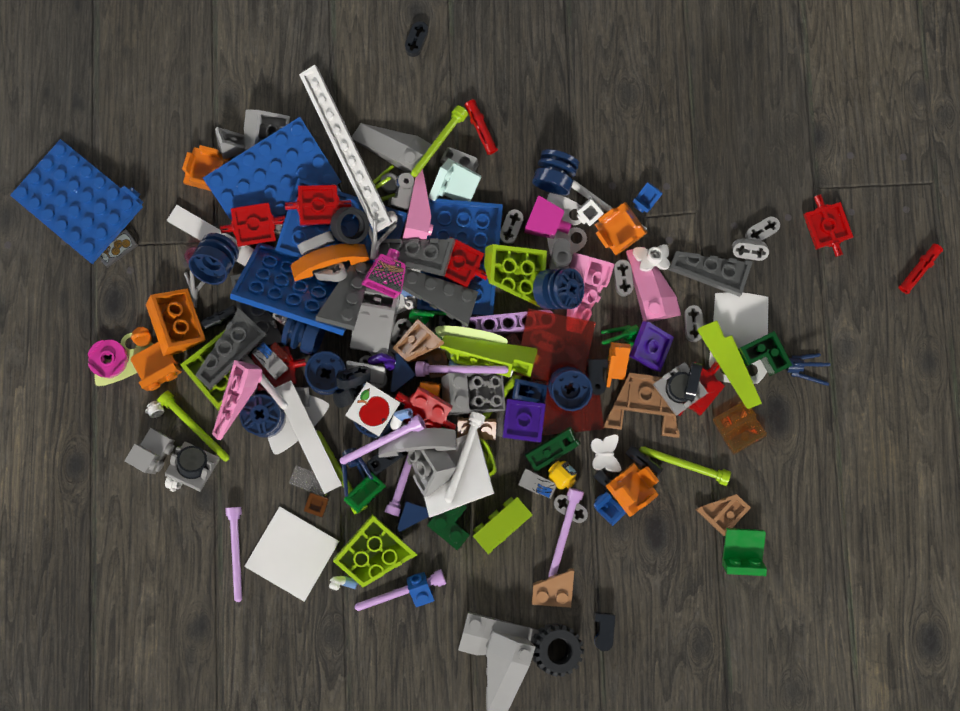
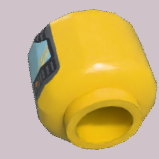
[548,461,577,489]

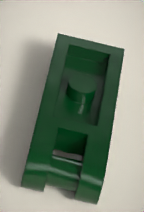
[525,427,581,472]

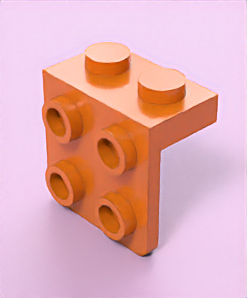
[131,342,182,391]

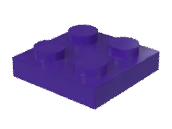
[629,321,674,372]
[502,399,546,443]

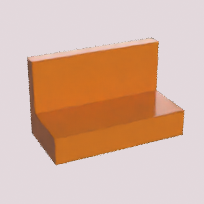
[606,342,631,387]

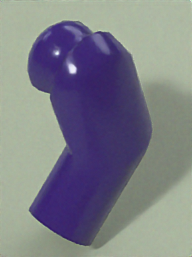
[368,353,396,370]

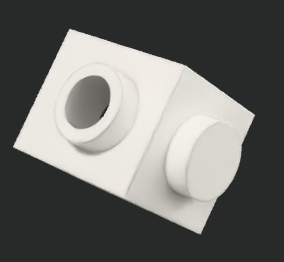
[577,197,604,226]

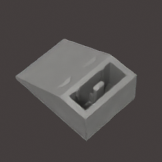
[350,288,400,355]
[441,373,506,415]

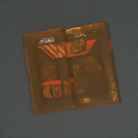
[713,402,767,455]

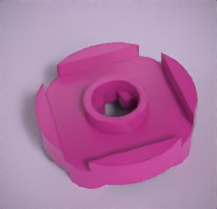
[88,340,129,379]

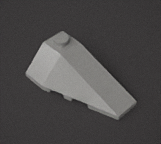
[244,110,290,151]
[352,123,432,174]
[401,421,456,497]
[458,611,539,655]
[486,631,535,711]

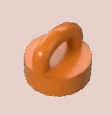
[131,327,152,347]

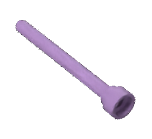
[415,361,509,377]
[340,414,426,464]
[384,454,412,517]
[548,488,584,577]
[225,507,242,602]
[355,569,446,611]

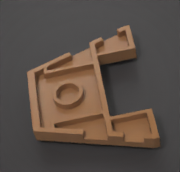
[604,373,680,438]

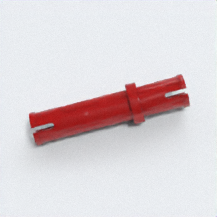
[464,99,498,155]
[899,243,943,294]

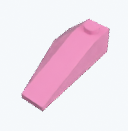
[402,169,433,240]
[626,247,681,322]
[566,253,614,334]
[212,360,263,440]

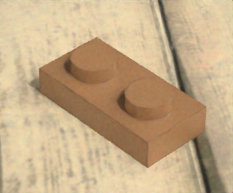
[457,418,496,440]

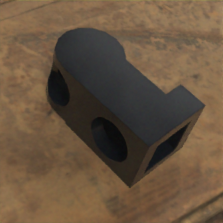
[587,359,608,396]
[333,384,364,408]
[367,452,406,475]
[593,612,616,651]

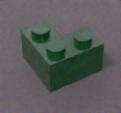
[738,331,793,376]
[427,505,470,551]

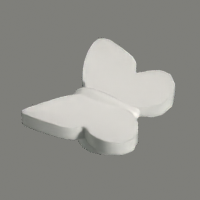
[633,244,670,272]
[591,435,621,472]

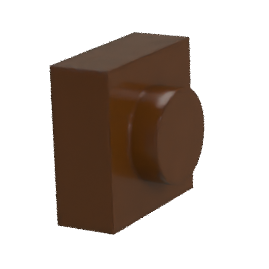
[304,493,329,518]

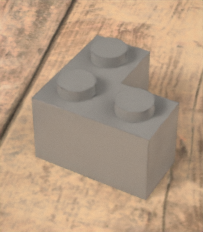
[125,428,175,474]

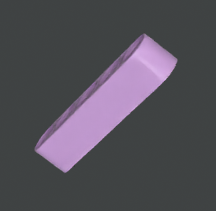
[462,310,555,335]

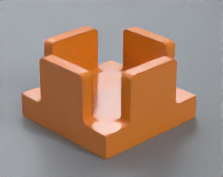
[182,145,231,191]
[594,202,647,255]
[606,463,659,517]

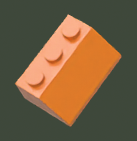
[146,288,206,356]

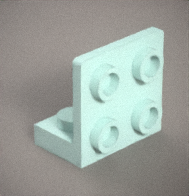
[428,158,481,202]

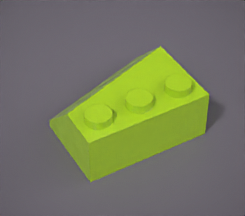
[484,244,547,307]
[180,330,231,411]
[333,514,417,587]

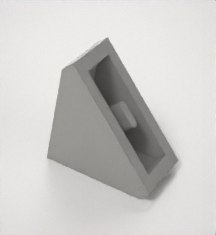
[215,127,245,160]

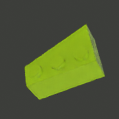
[473,497,532,555]

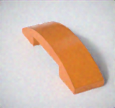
[290,243,369,281]

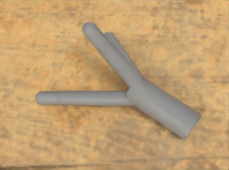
[368,219,397,260]
[184,270,205,308]

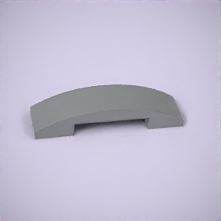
[378,428,456,458]

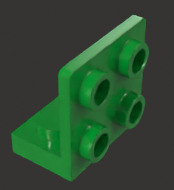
[722,528,767,576]

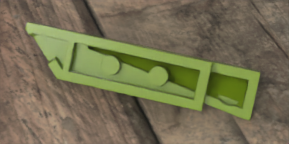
[697,321,762,409]
[440,335,538,377]

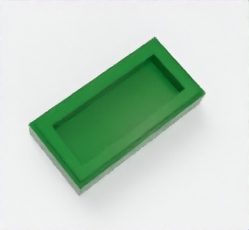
[344,472,386,513]

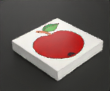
[345,382,400,437]

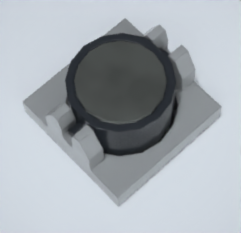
[653,362,708,416]
[165,441,219,492]

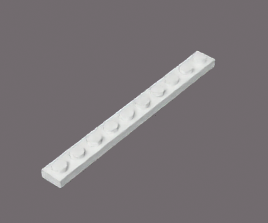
[299,65,393,232]

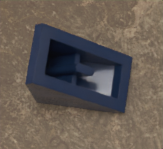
[391,353,416,394]
[512,379,548,404]
[397,502,429,532]

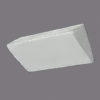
[346,361,386,384]

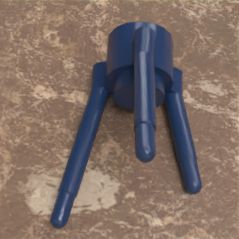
[786,353,831,386]
[342,448,373,497]

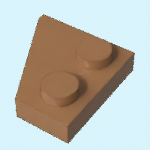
[393,319,445,361]
[696,494,751,536]
[532,568,574,608]

